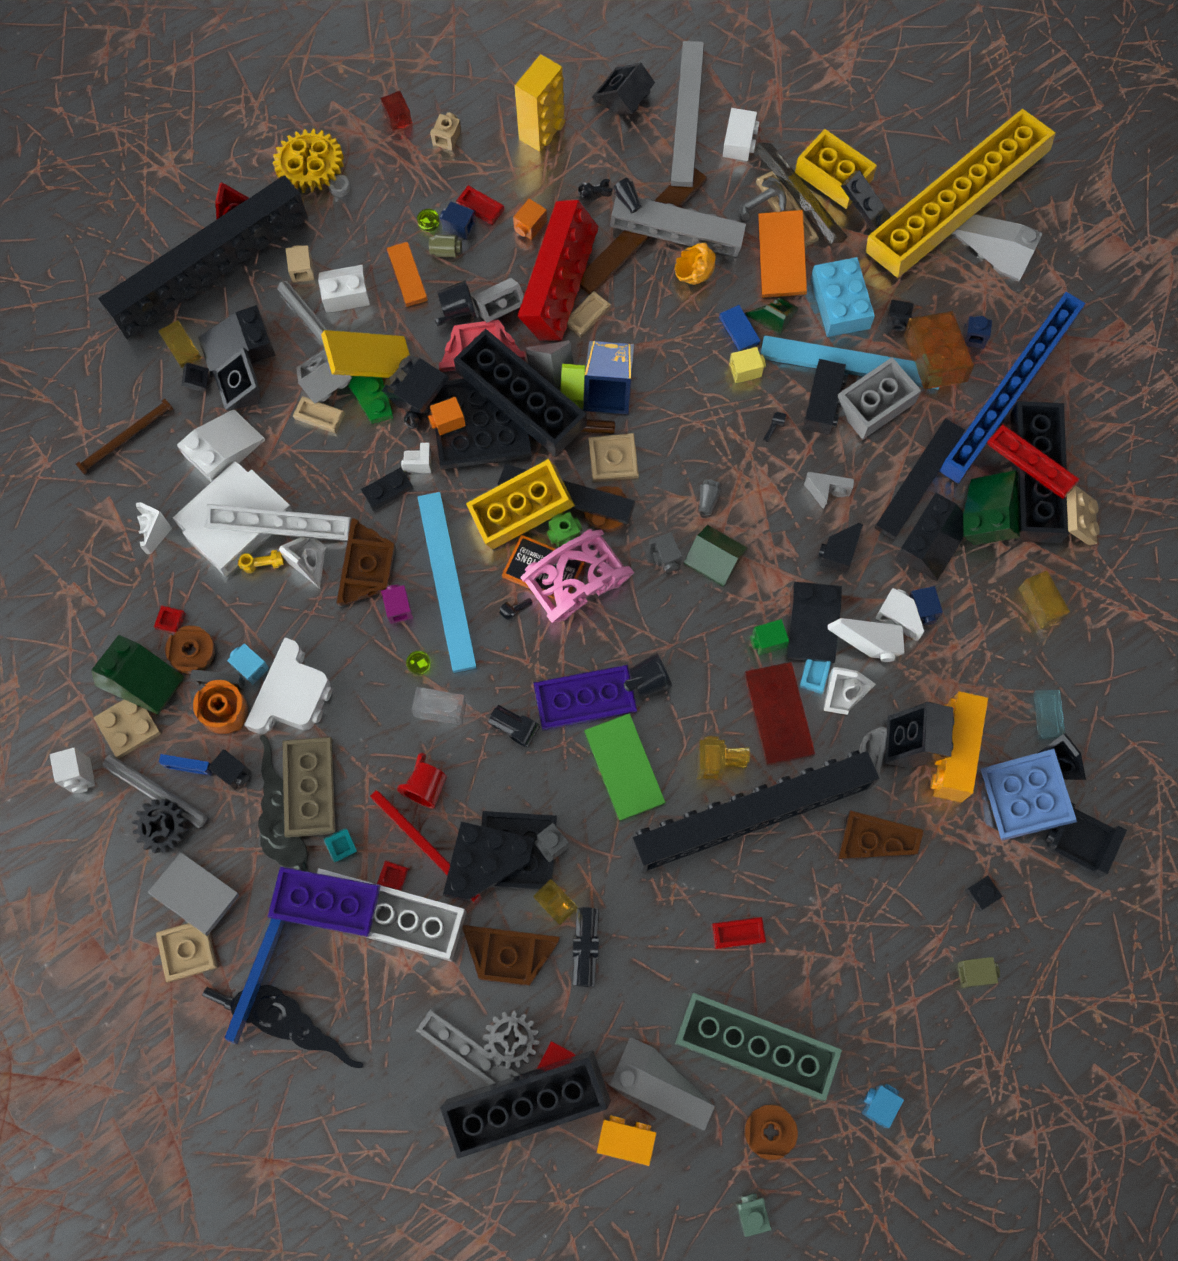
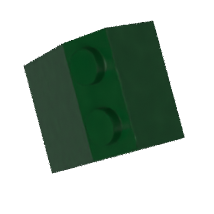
[963,470,1020,545]
[91,635,185,715]

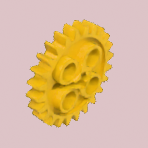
[273,129,344,193]

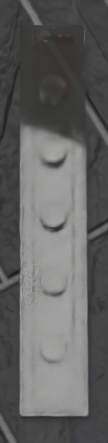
[755,143,848,243]

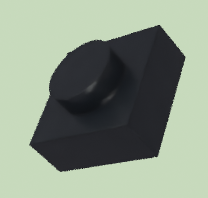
[181,362,209,392]
[966,876,1003,911]

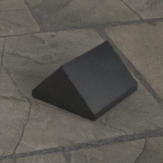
[213,348,260,411]

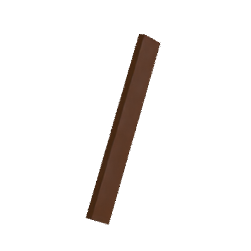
[580,167,707,295]

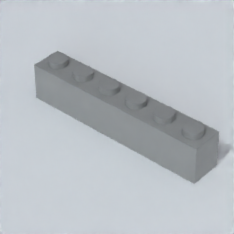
[609,197,746,258]

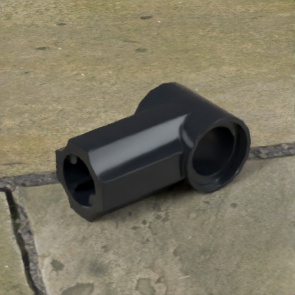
[488,705,540,748]

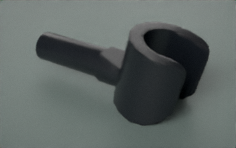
[763,412,786,442]
[499,598,532,620]

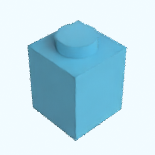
[227,643,269,685]

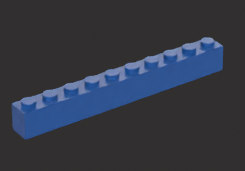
[939,292,1085,484]

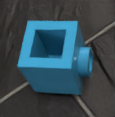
[862,1084,904,1128]

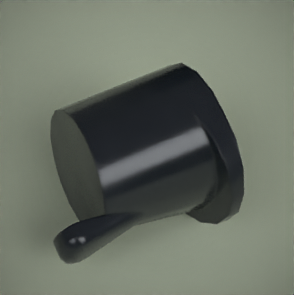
[435,280,477,326]
[623,653,672,698]

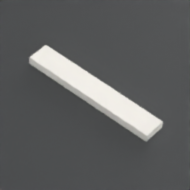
[204,504,350,541]

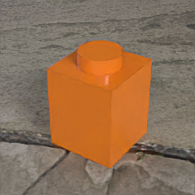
[513,198,547,240]
[428,397,466,435]

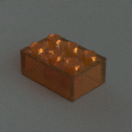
[904,311,974,390]

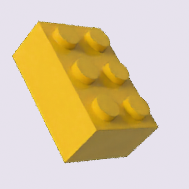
[795,129,877,209]

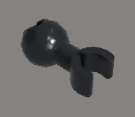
[578,179,613,200]
[404,402,432,429]

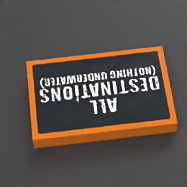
[502,535,585,599]

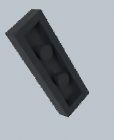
[841,170,892,231]

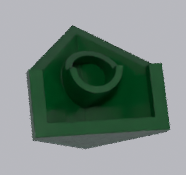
[745,297,798,335]

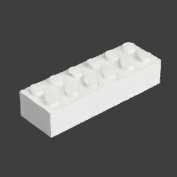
[317,868,467,962]

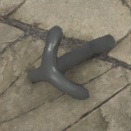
[739,177,787,221]

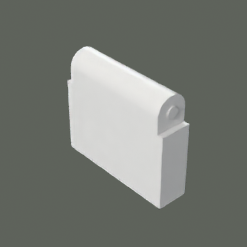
[173,461,293,577]

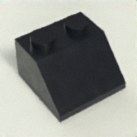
[592,62,655,115]
[381,356,449,414]

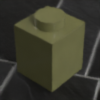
[957,957,1000,988]

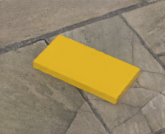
[321,330,410,378]

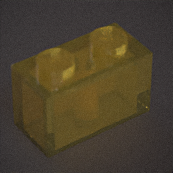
[1018,570,1070,629]

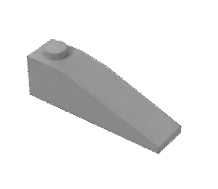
[951,214,1043,282]
[609,1037,715,1131]

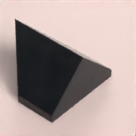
[1038,733,1086,780]

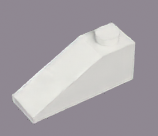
[828,618,905,662]

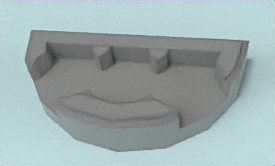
[859,727,887,775]

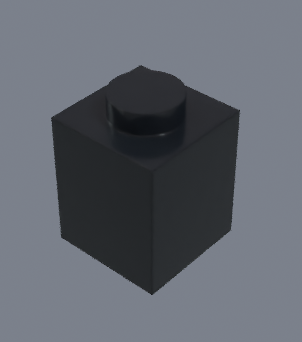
[208,749,251,790]

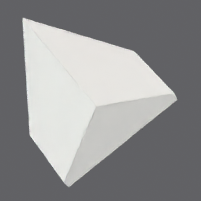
[136,502,172,554]
[279,537,327,588]
[824,667,876,715]

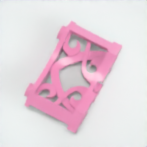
[520,529,634,623]

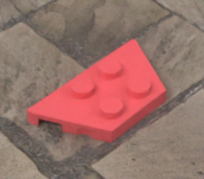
[438,319,526,372]

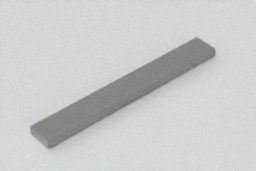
[671,41,704,187]

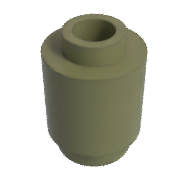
[429,234,462,258]

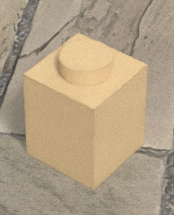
[286,245,314,283]

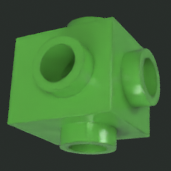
[547,512,582,548]

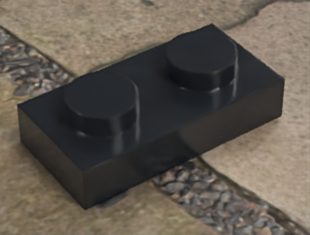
[361,467,413,511]

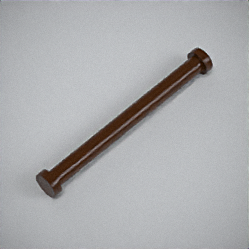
[76,398,173,475]

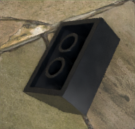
[896,492,964,581]

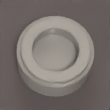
[328,174,351,197]

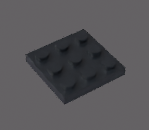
[481,811,557,891]

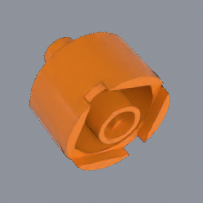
[193,680,248,734]

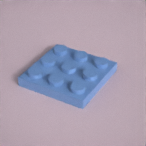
[980,749,1077,841]

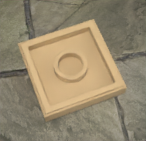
[588,433,639,483]
[156,923,218,983]

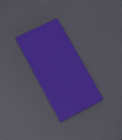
[533,665,637,731]
[268,866,381,937]

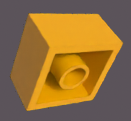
[596,1115,656,1166]

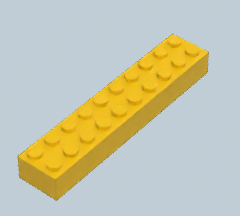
[866,108,1056,278]

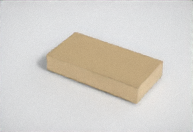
[567,291,611,337]
[293,396,345,433]

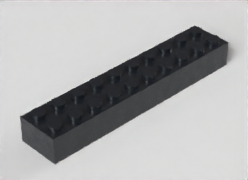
[98,175,308,339]
[632,750,880,873]

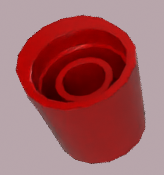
[397,753,447,809]

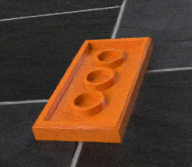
[758,210,807,298]

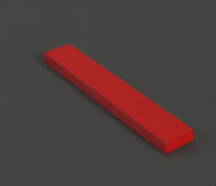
[370,790,481,905]

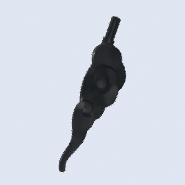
[202,985,364,1068]

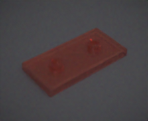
[744,662,815,765]

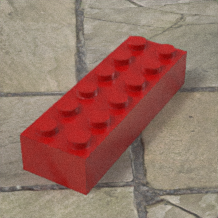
[518,200,599,341]

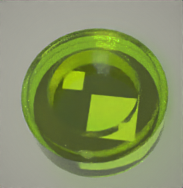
[417,209,440,232]
[406,651,431,676]

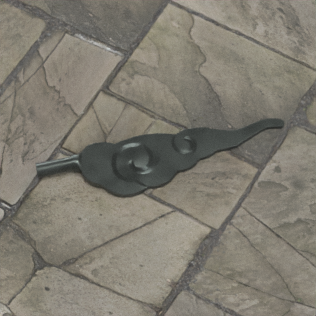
[258,735,308,871]

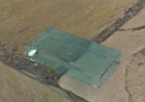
[1034,690,1065,740]

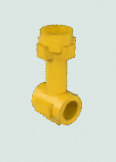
[238,550,284,573]

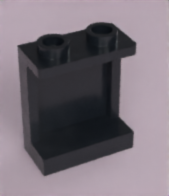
[1045,802,1127,878]

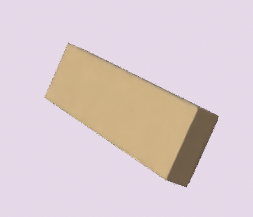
[756,170,819,247]

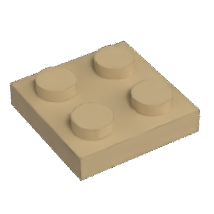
[1067,486,1100,545]
[94,699,162,759]

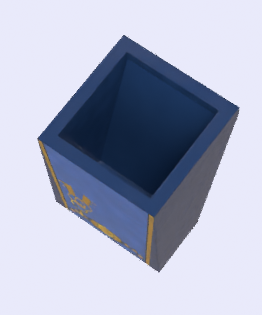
[583,341,634,414]

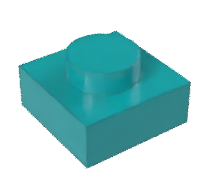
[323,828,357,863]

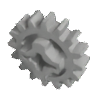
[483,1011,539,1070]

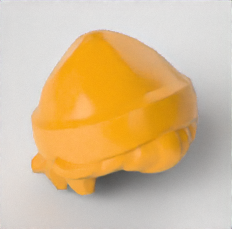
[674,243,716,285]

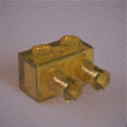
[697,736,750,780]

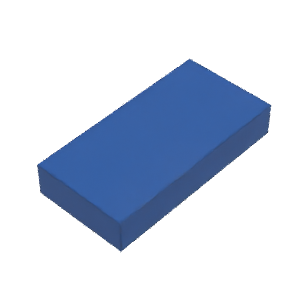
[719,305,760,351]
[159,754,213,776]

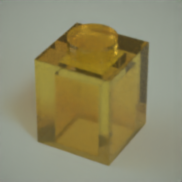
[533,879,578,925]

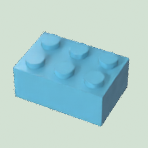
[810,257,875,337]

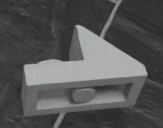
[804,472,854,509]

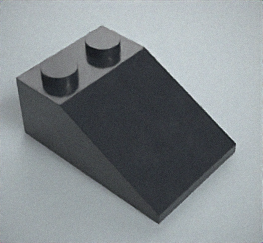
[198,305,276,377]
[787,581,842,663]

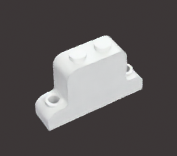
[245,638,333,735]

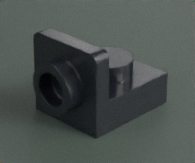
[886,300,914,331]

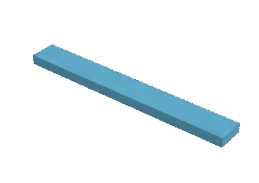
[760,335,943,390]
[417,492,477,673]

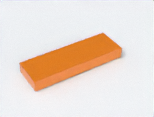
[387,242,428,307]

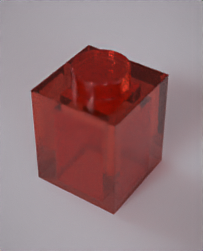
[380,91,412,131]

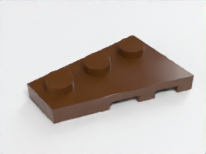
[838,810,924,859]

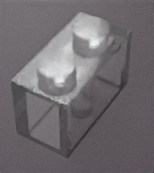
[411,687,467,725]

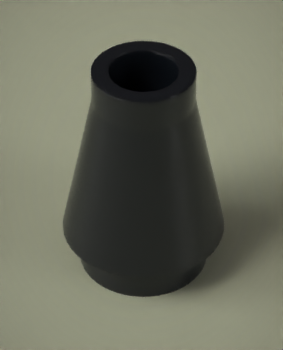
[613,178,642,214]

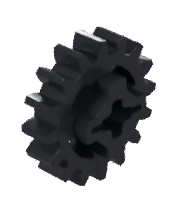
[132,799,188,853]

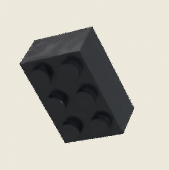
[885,702,955,769]

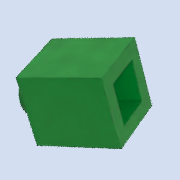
[750,619,789,656]

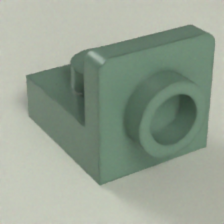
[736,1193,771,1237]

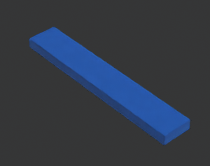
[225,919,286,1044]

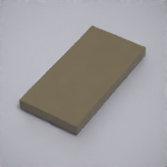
[282,737,336,838]

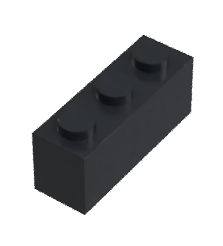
[803,359,848,435]

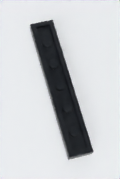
[874,418,965,540]
[497,464,636,524]

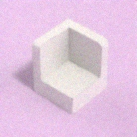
[401,443,432,474]

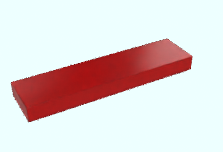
[987,425,1079,499]

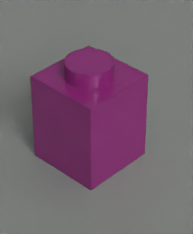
[381,584,413,624]

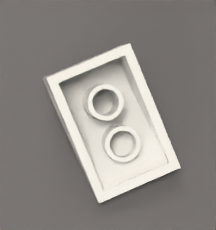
[177,410,265,482]

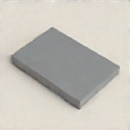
[148,852,240,936]

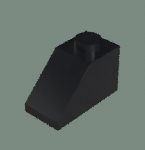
[818,523,863,574]

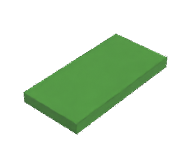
[584,713,666,822]

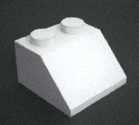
[318,265,370,313]

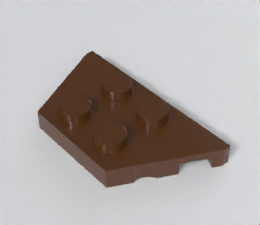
[336,518,396,606]
[462,925,560,986]

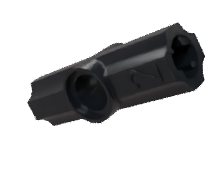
[572,907,599,987]

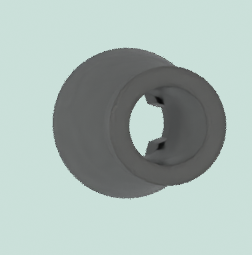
[698,479,723,516]

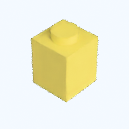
[729,347,766,383]

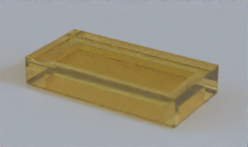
[159,320,201,368]

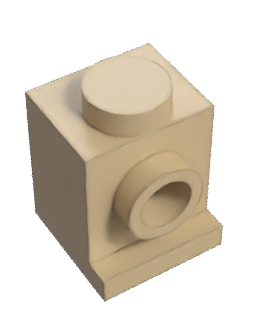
[430,113,461,151]

